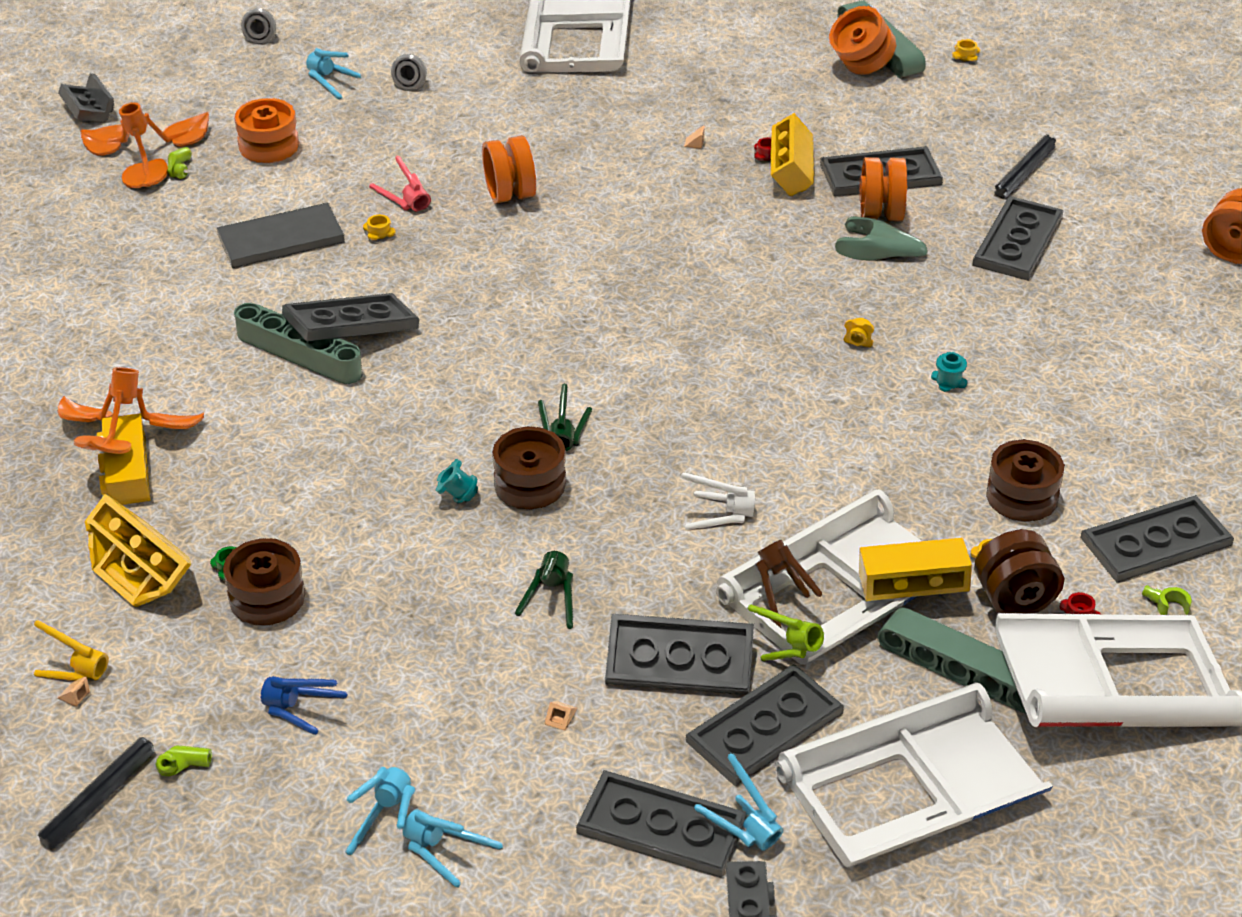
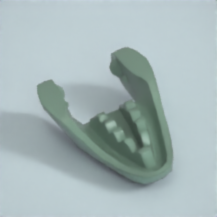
[835,216,928,261]

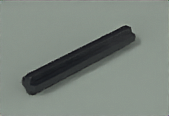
[994,135,1056,199]
[38,737,155,849]

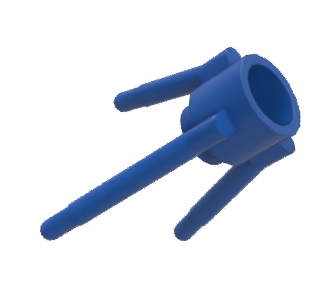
[261,676,348,735]

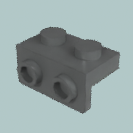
[58,73,114,123]
[726,861,777,917]

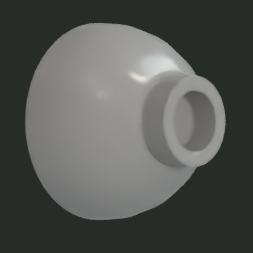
[241,8,277,44]
[391,54,427,91]

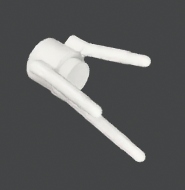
[681,473,755,530]

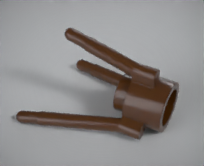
[755,540,822,628]

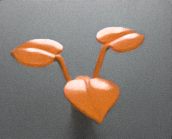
[81,102,209,188]
[57,367,204,454]

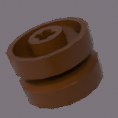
[492,426,566,510]
[986,439,1065,522]
[974,529,1065,614]
[223,538,305,626]

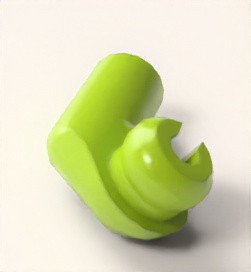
[168,147,192,179]
[156,745,212,777]

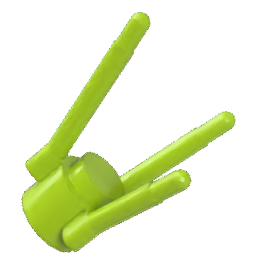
[748,604,824,661]

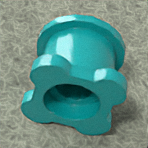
[931,352,968,392]
[435,459,478,504]

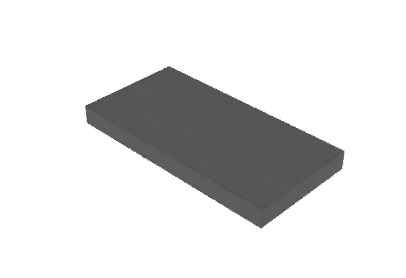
[820,146,943,197]
[972,196,1064,281]
[217,202,345,268]
[282,293,420,341]
[1080,495,1234,583]
[605,613,754,695]
[686,664,844,786]
[576,770,747,878]

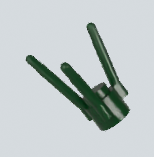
[538,383,592,451]
[515,550,573,629]

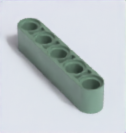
[837,0,926,78]
[234,303,363,384]
[877,608,1027,714]

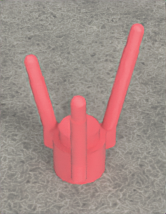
[369,156,431,212]

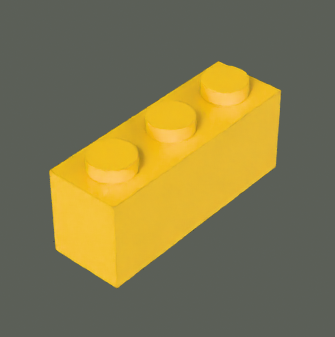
[771,113,814,196]
[97,413,151,505]
[859,537,972,601]

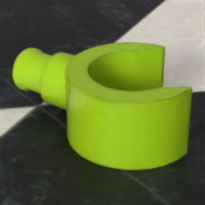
[1142,585,1192,615]

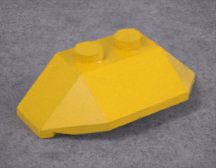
[85,494,192,607]

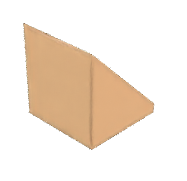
[684,126,705,149]
[58,677,90,706]
[544,701,578,730]

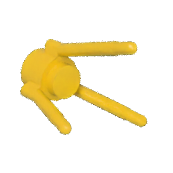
[33,620,109,681]

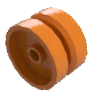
[829,6,896,75]
[234,98,299,163]
[482,135,536,204]
[859,157,907,221]
[1202,188,1242,264]

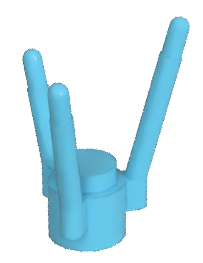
[306,48,361,99]
[694,754,784,851]
[346,767,415,855]
[402,809,503,887]

